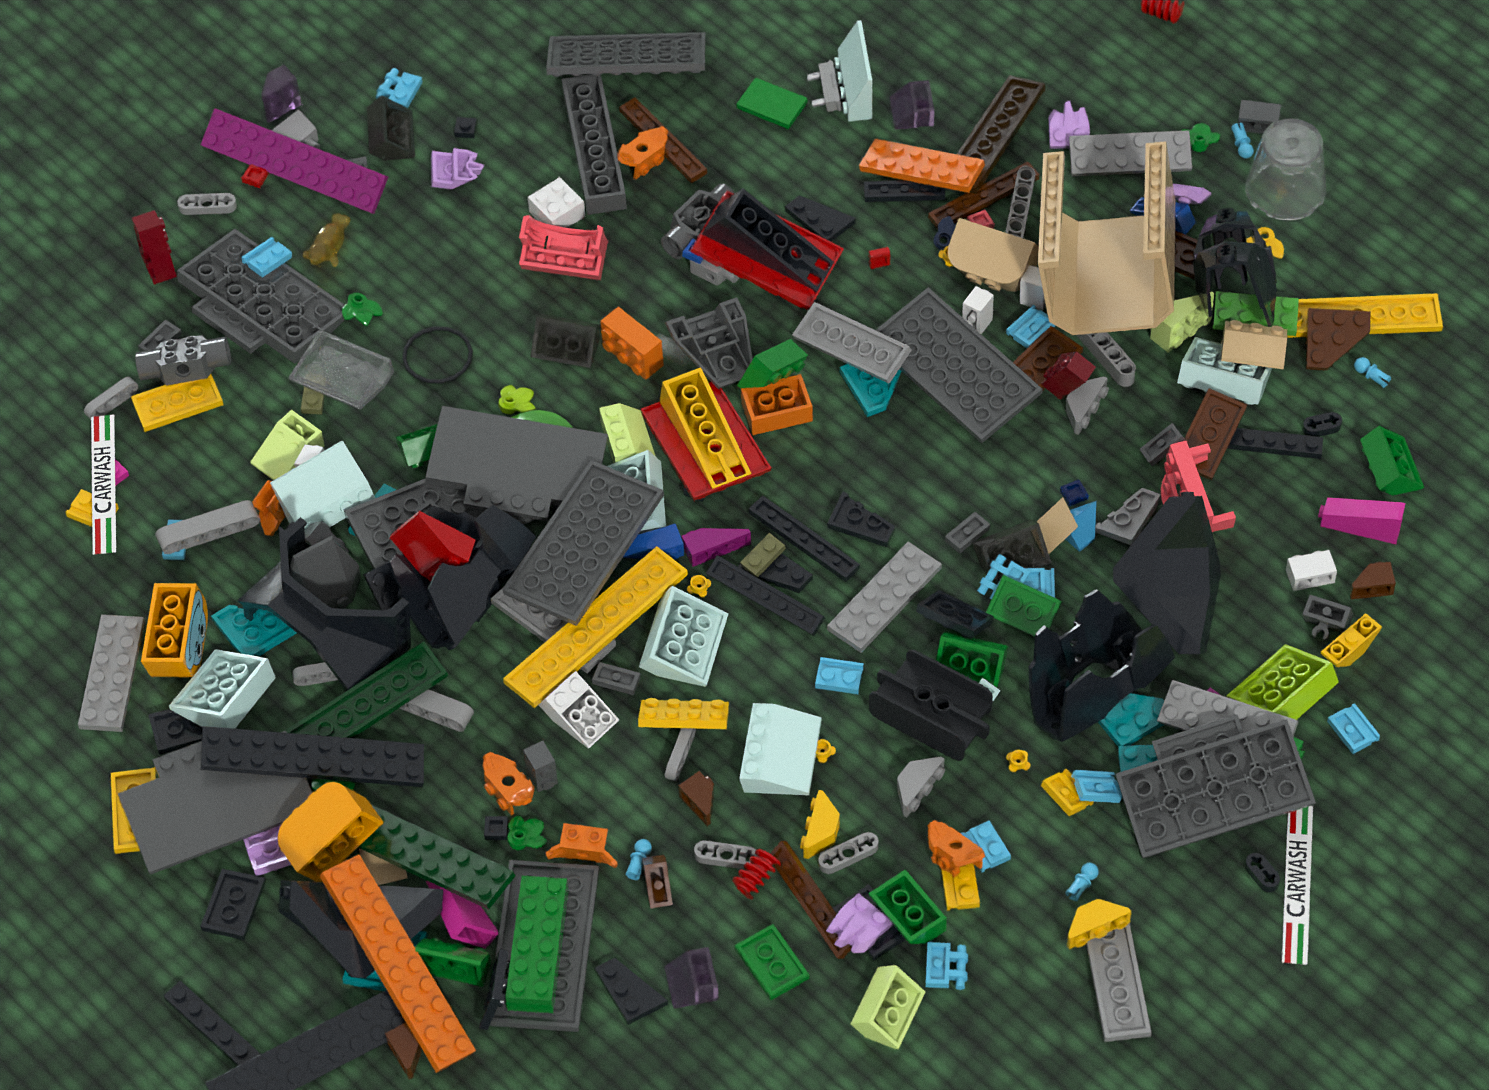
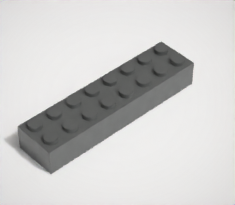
[562,75,627,215]

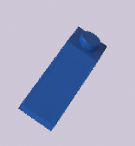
[623,524,684,560]

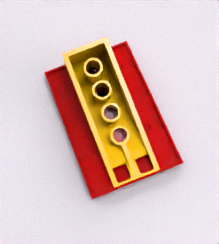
[640,367,771,500]

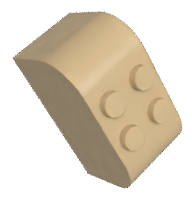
[948,218,1039,292]

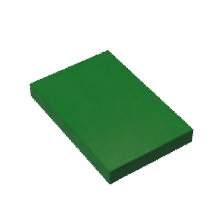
[737,77,807,129]
[986,575,1062,637]
[734,924,810,1000]

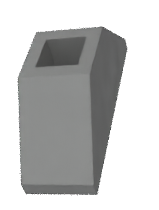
[1065,376,1109,435]
[897,757,945,818]

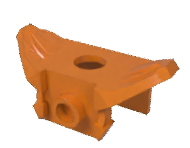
[617,126,668,180]
[252,480,285,536]
[483,752,534,816]
[928,820,985,878]
[545,823,618,868]

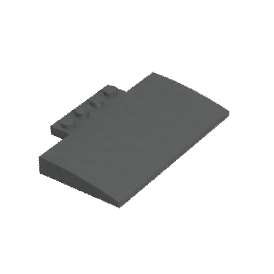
[177,229,345,364]
[426,406,608,521]
[1116,714,1316,859]
[117,730,312,875]

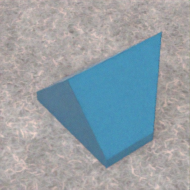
[1065,501,1096,552]

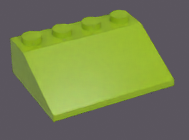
[1226,644,1339,720]

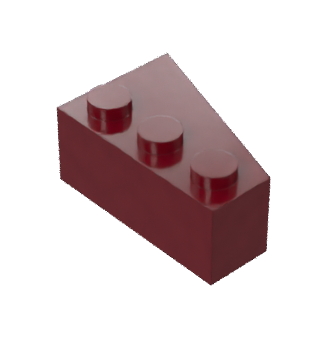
[132,210,177,285]
[1041,351,1096,400]

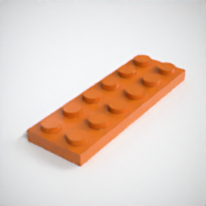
[859,139,985,193]

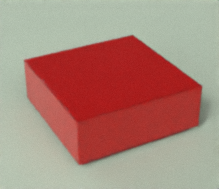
[241,164,269,188]
[869,247,890,269]

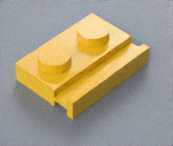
[66,489,119,527]
[1041,769,1094,816]
[941,864,980,911]

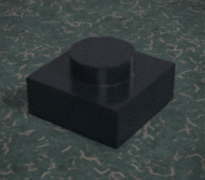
[454,117,477,139]
[484,816,508,840]

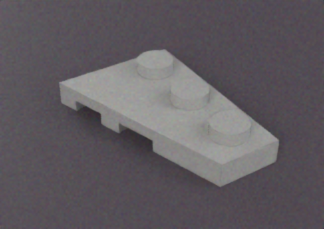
[1095,488,1161,545]

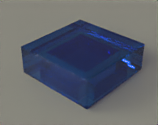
[1060,479,1089,506]

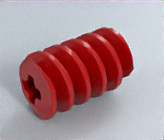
[1141,0,1184,24]
[732,849,781,900]

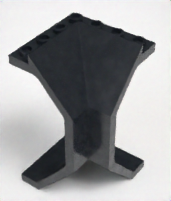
[237,517,411,692]

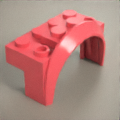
[519,215,608,280]
[1161,441,1236,532]

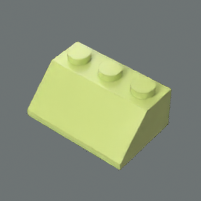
[599,403,655,463]
[851,965,925,1049]

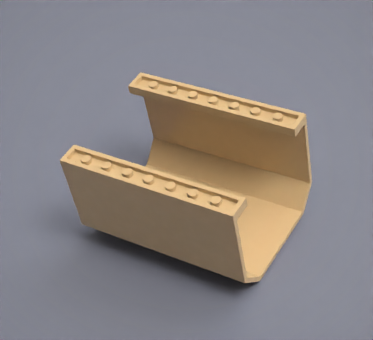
[1038,141,1175,335]

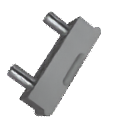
[807,60,842,112]

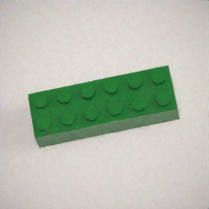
[505,876,569,1013]

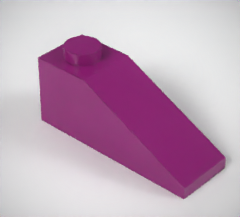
[682,528,751,567]

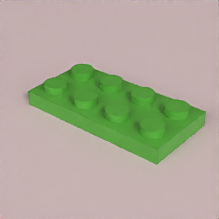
[1213,291,1299,336]

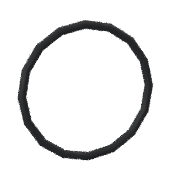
[402,327,473,384]

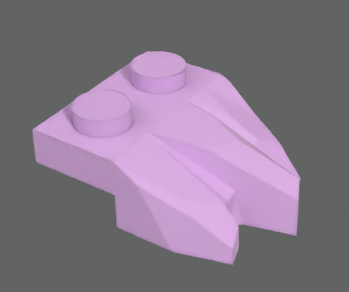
[1048,101,1090,149]
[431,148,484,189]
[1173,184,1212,205]
[243,825,291,876]
[826,893,892,953]

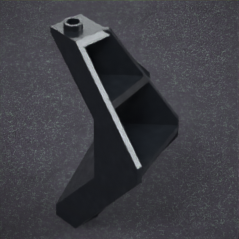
[1113,492,1221,654]
[277,880,443,978]

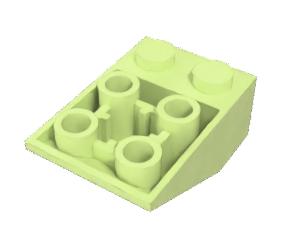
[1150,292,1214,353]
[251,410,324,480]

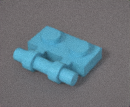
[375,68,422,110]
[977,554,1031,600]
[926,942,968,990]

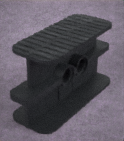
[869,650,993,761]

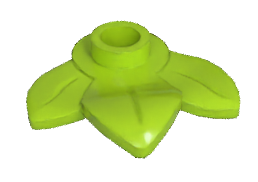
[498,385,535,414]

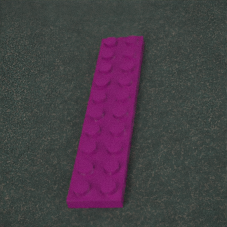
[201,108,388,214]

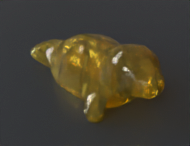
[303,213,350,267]

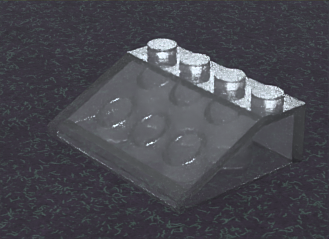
[289,330,394,410]

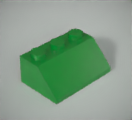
[737,339,808,388]
[395,424,438,468]
[1360,426,1424,496]
[936,631,1009,688]
[869,870,947,944]
[415,938,491,987]

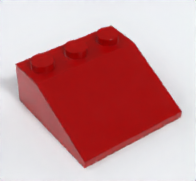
[390,511,475,581]

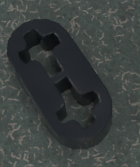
[1302,412,1342,437]
[1245,853,1280,892]

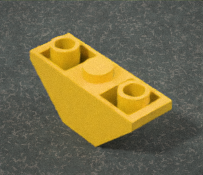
[1321,613,1382,667]
[800,790,840,859]
[1067,899,1131,949]

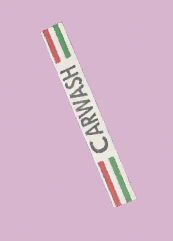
[91,415,116,555]
[1282,806,1313,965]

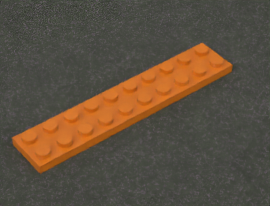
[319,855,476,1073]

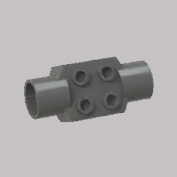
[661,184,735,259]
[135,335,231,386]

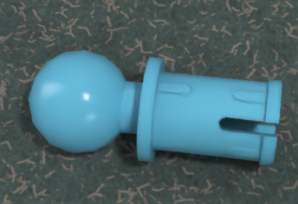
[1231,123,1254,159]
[1354,357,1391,388]
[625,839,652,880]
[1065,863,1099,901]

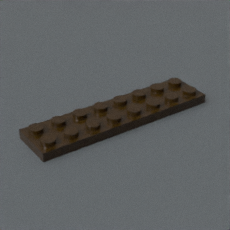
[957,75,1046,194]

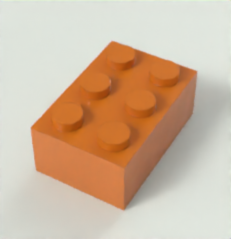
[601,307,664,380]
[741,374,813,436]

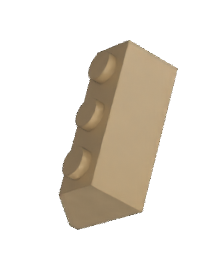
[1221,320,1287,369]

